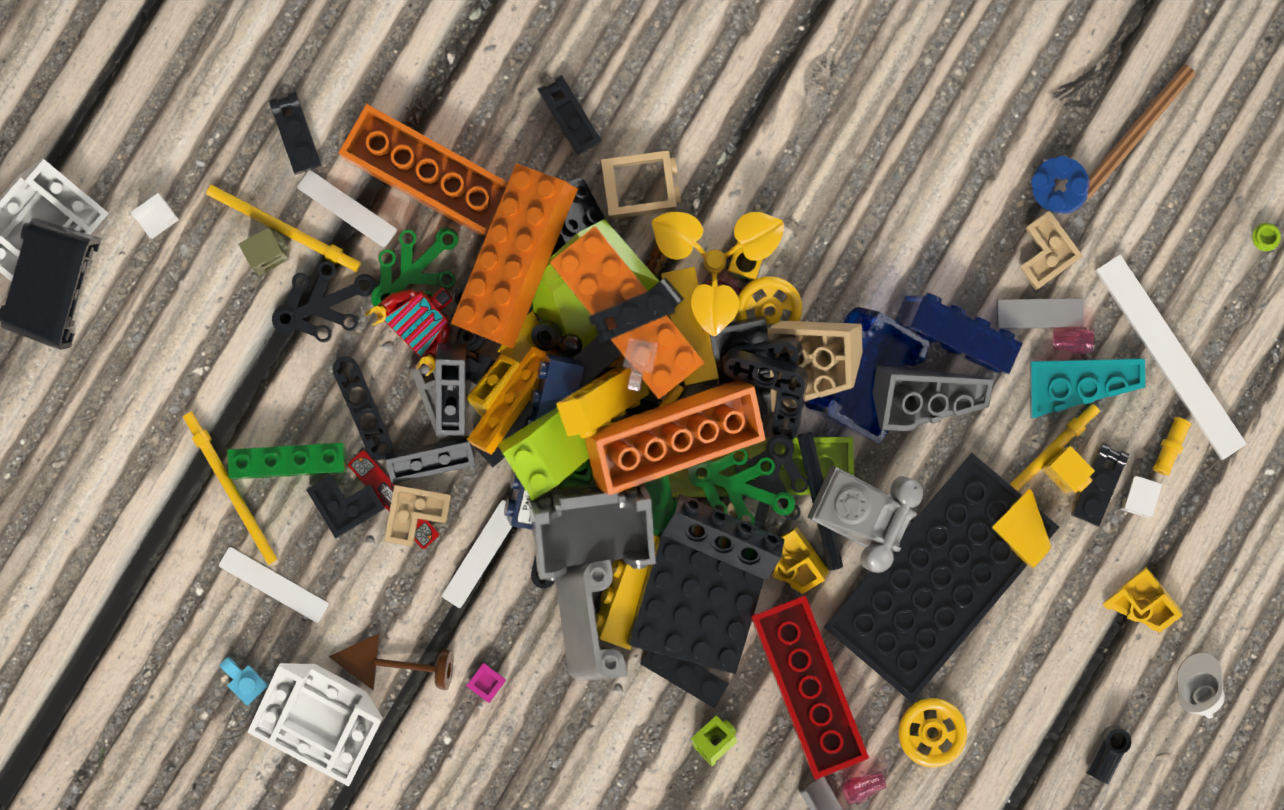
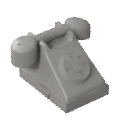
[807,466,923,573]

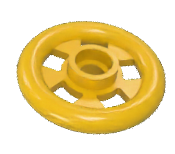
[735,276,803,324]
[898,698,967,767]

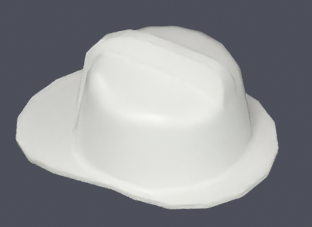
[1177,653,1225,719]

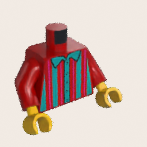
[365,287,453,376]

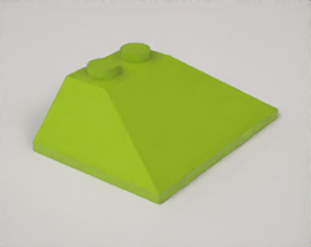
[532,219,660,357]

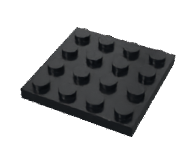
[626,533,764,674]

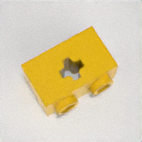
[1041,446,1095,493]

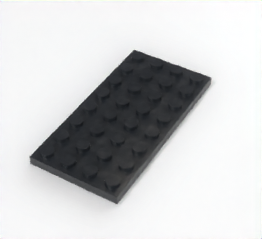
[823,453,1059,702]

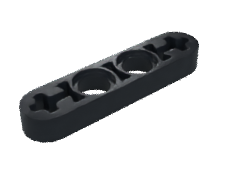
[332,356,394,461]

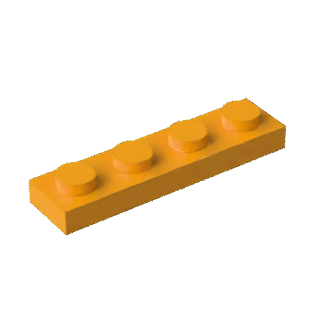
[467,346,548,455]

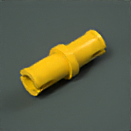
[1152,417,1192,476]

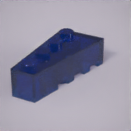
[892,292,1023,375]

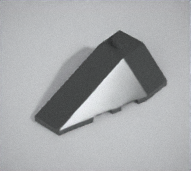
[873,365,994,431]

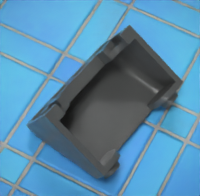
[528,483,656,581]

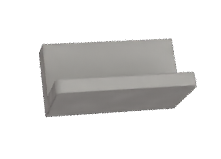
[798,777,843,810]

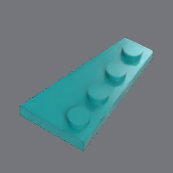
[1030,358,1146,419]

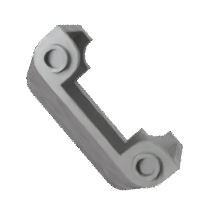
[556,560,627,681]

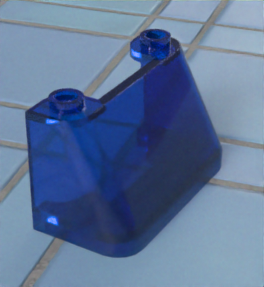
[804,307,931,444]

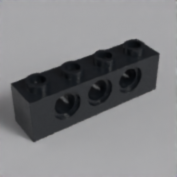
[662,493,785,580]

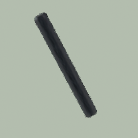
[797,432,843,571]

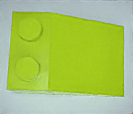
[498,407,589,501]

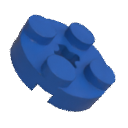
[1031,156,1090,214]

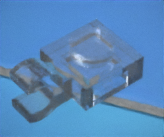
[623,338,658,391]

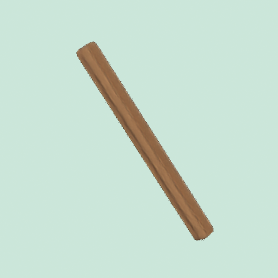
[1087,65,1196,199]

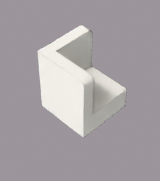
[131,193,179,239]
[1120,476,1162,518]

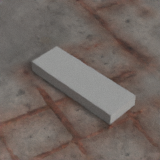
[997,299,1084,329]

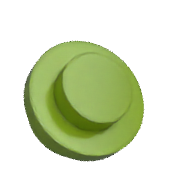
[1252,223,1281,252]

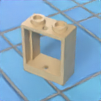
[601,150,681,220]

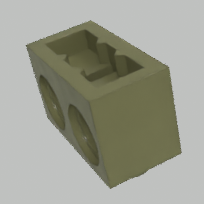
[238,227,290,276]

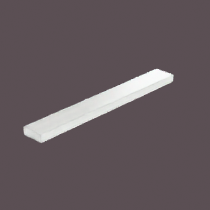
[1095,255,1247,460]

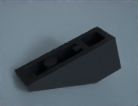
[436,343,467,436]

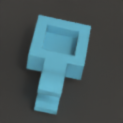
[219,656,269,706]

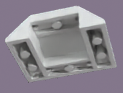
[0,158,109,282]
[247,663,383,786]

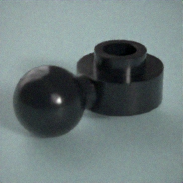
[531,320,582,356]

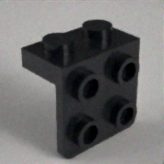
[551,178,607,256]

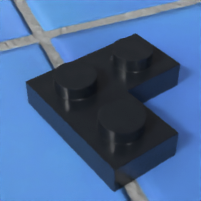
[306,475,385,539]

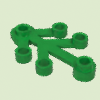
[371,227,459,307]
[688,448,795,525]

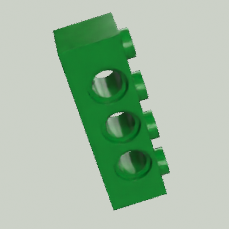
[227,443,348,480]

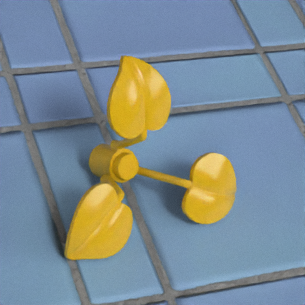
[652,212,784,336]

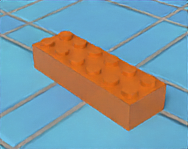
[338,104,508,238]
[451,163,578,349]
[550,226,704,400]
[585,380,766,495]

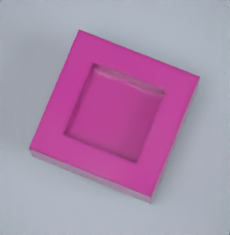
[466,663,507,703]

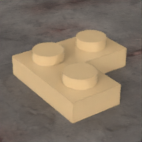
[1019,211,1083,290]
[384,485,451,547]

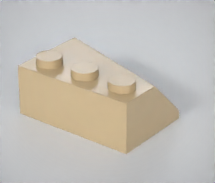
[768,321,863,412]

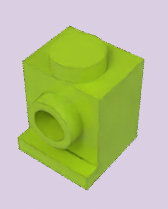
[691,715,737,767]

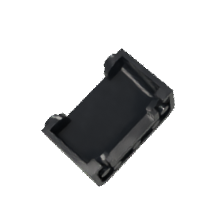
[0,218,102,350]

